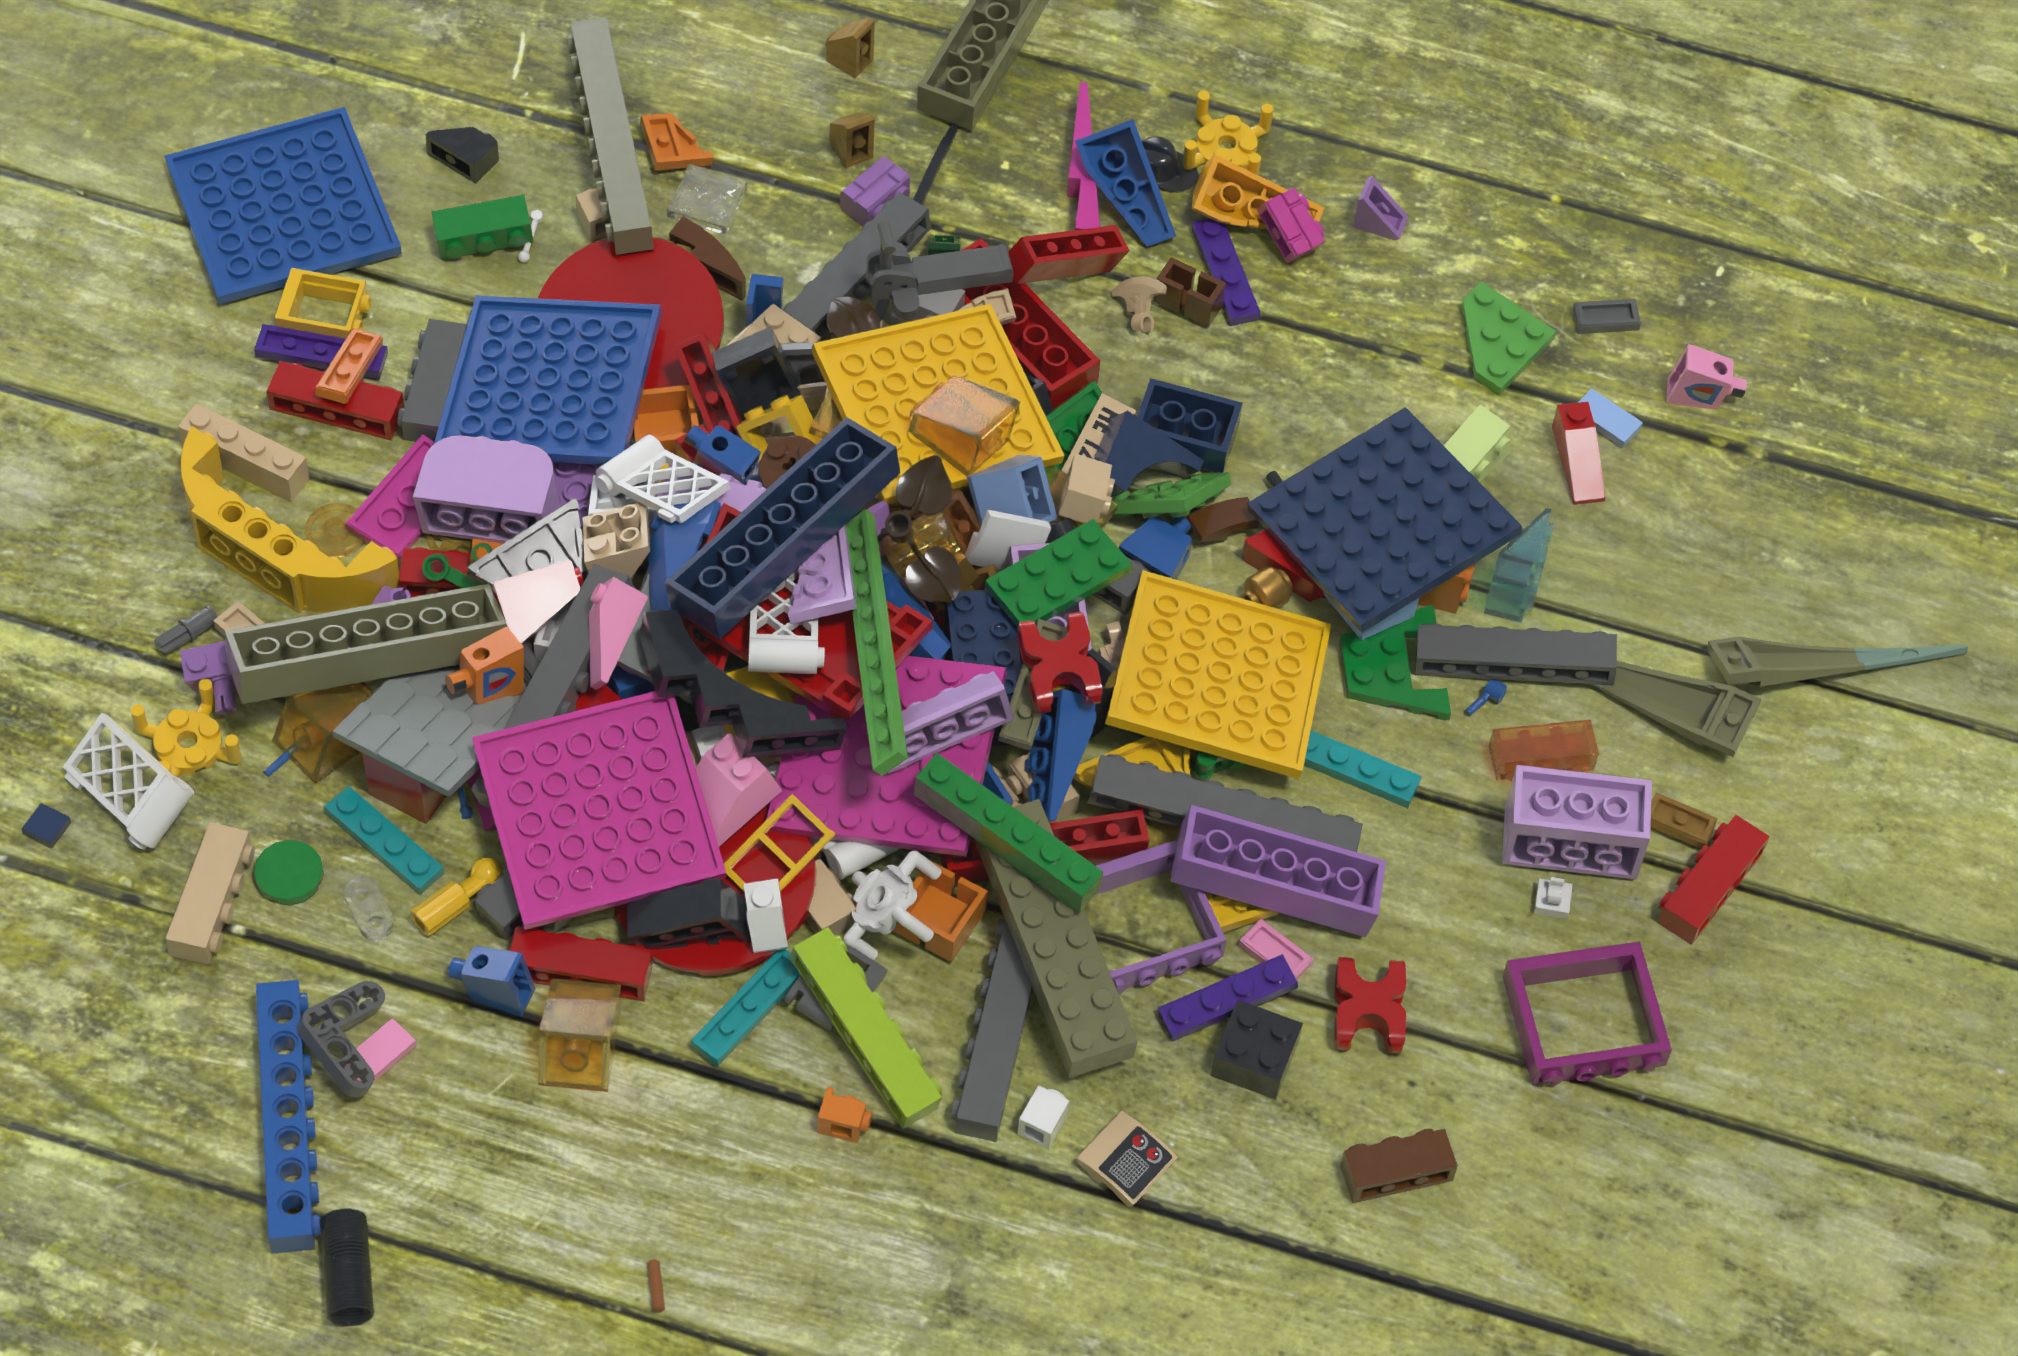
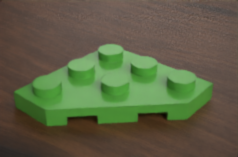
[1461,281,1557,396]
[1107,472,1231,518]

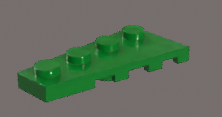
[1044,381,1102,488]

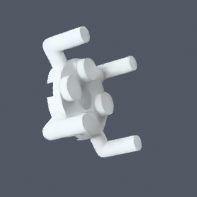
[843,851,941,960]

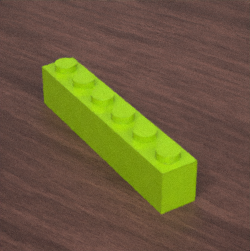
[790,927,942,1129]

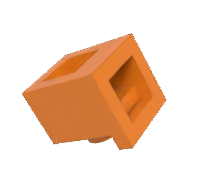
[817,1087,873,1143]

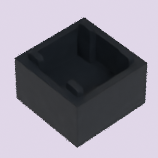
[712,326,801,421]

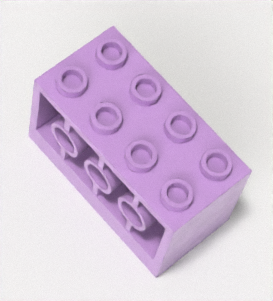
[1502,765,1652,879]

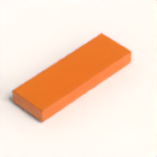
[316,328,383,404]

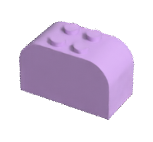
[413,436,561,544]

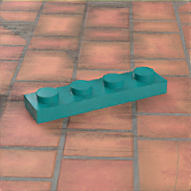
[1304,730,1422,809]
[324,785,445,895]
[691,949,800,1067]

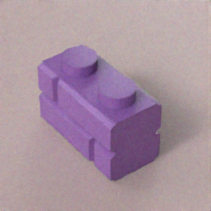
[840,156,910,226]

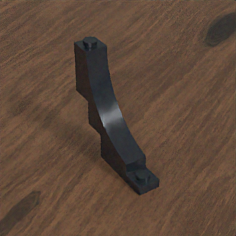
[639,610,847,757]

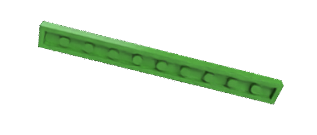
[846,509,908,776]

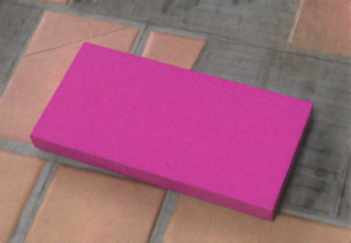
[345,434,434,563]

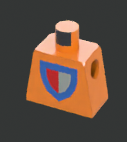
[445,626,524,704]

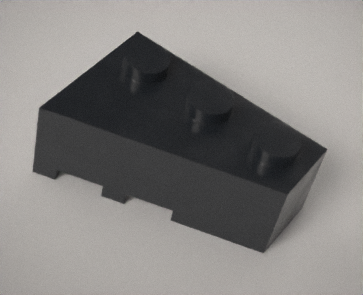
[627,878,752,950]

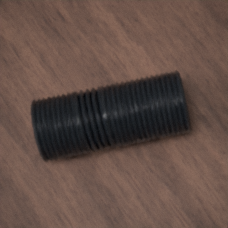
[320,1208,375,1326]

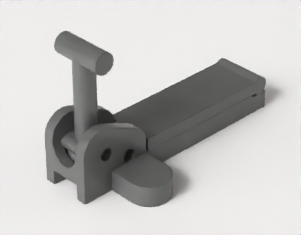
[866,221,1013,320]

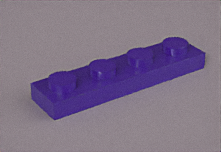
[1191,218,1261,326]
[254,324,388,379]
[1158,954,1298,1042]

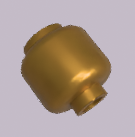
[1242,566,1293,609]

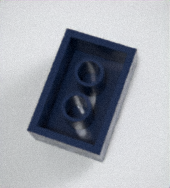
[1137,378,1243,473]

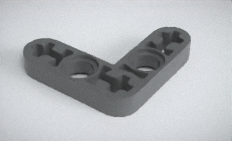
[297,981,385,1098]

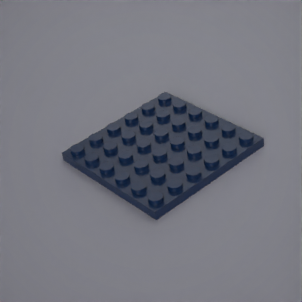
[1247,407,1522,633]

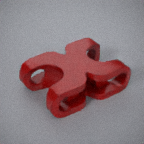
[1017,612,1103,714]
[1334,957,1406,1053]

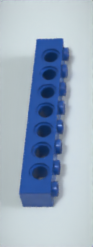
[256,980,321,1254]

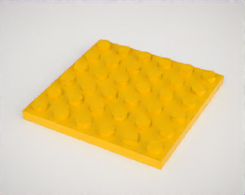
[811,303,1065,505]
[1105,570,1332,779]

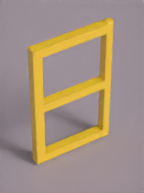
[724,794,835,892]

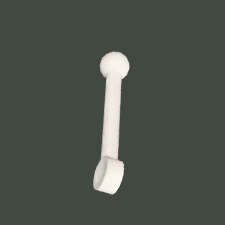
[518,210,543,263]

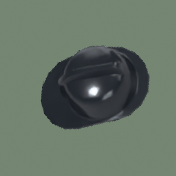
[1141,136,1198,192]

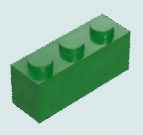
[431,195,534,260]

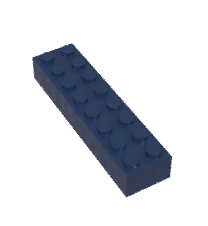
[665,417,900,639]

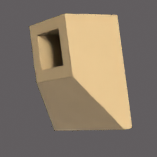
[583,502,650,579]

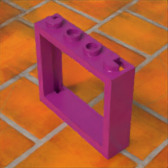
[1502,941,1672,1086]

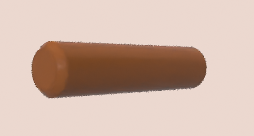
[647,1259,665,1313]

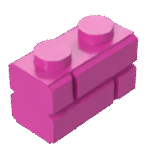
[1257,188,1325,264]

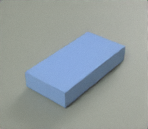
[1579,388,1643,448]

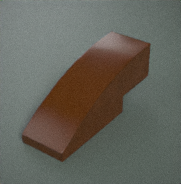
[669,216,746,301]

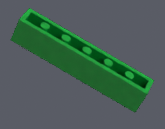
[914,753,1103,913]

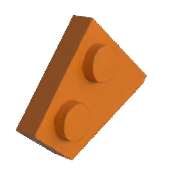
[640,113,714,171]

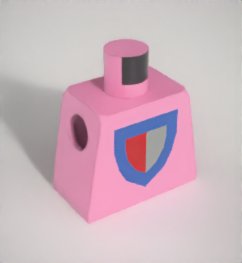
[1667,344,1747,409]

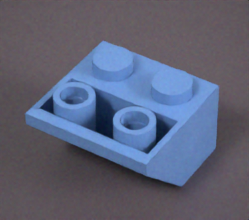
[967,454,1058,528]

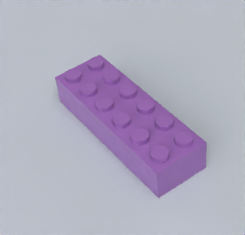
[1170,805,1386,937]

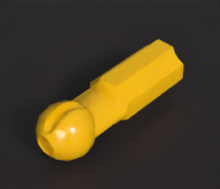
[411,858,503,936]

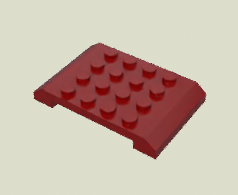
[693,577,933,719]

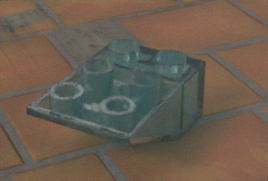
[1484,508,1555,623]

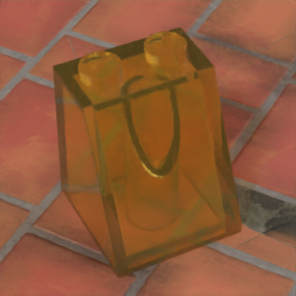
[908,375,1021,477]
[272,682,374,784]
[538,978,621,1092]

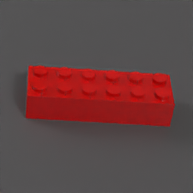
[960,238,1100,410]

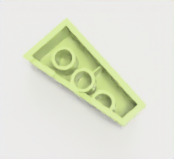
[1444,404,1512,482]

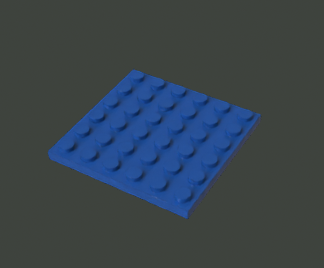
[164,107,402,305]
[434,295,662,465]

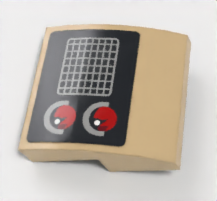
[1075,1111,1178,1208]

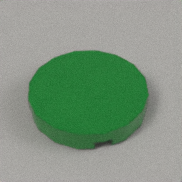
[254,840,324,905]

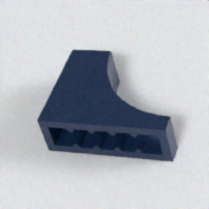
[1094,410,1204,498]

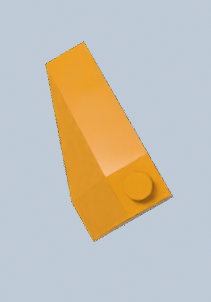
[1192,155,1324,230]

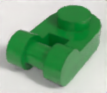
[1192,751,1247,782]

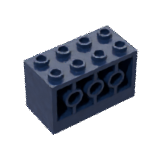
[943,590,1021,746]

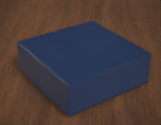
[21,803,71,849]

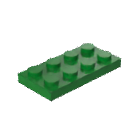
[985,519,1132,627]

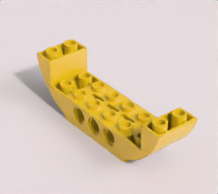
[181,426,399,614]

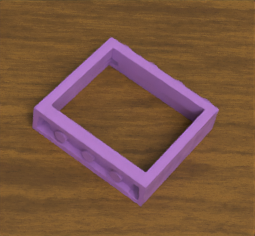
[1095,839,1227,994]

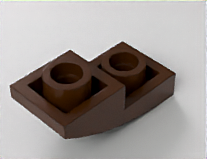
[1186,497,1260,542]

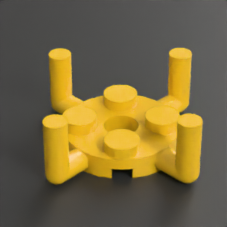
[1182,91,1274,176]
[131,679,242,777]

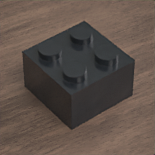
[1211,1000,1303,1100]

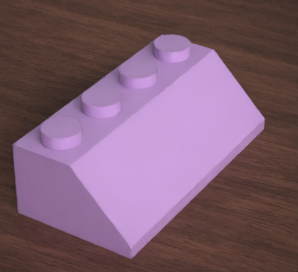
[888,671,1014,774]

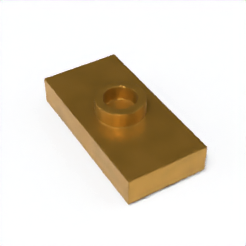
[1650,792,1718,849]

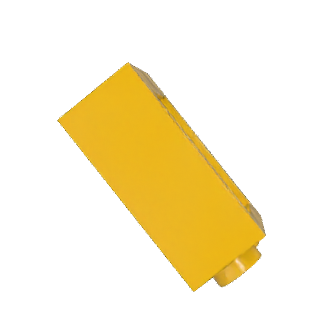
[274,268,372,339]
[736,395,823,464]

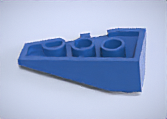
[1075,119,1176,247]
[648,500,721,611]
[1025,689,1096,823]

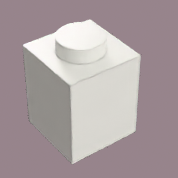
[1017,1085,1070,1150]

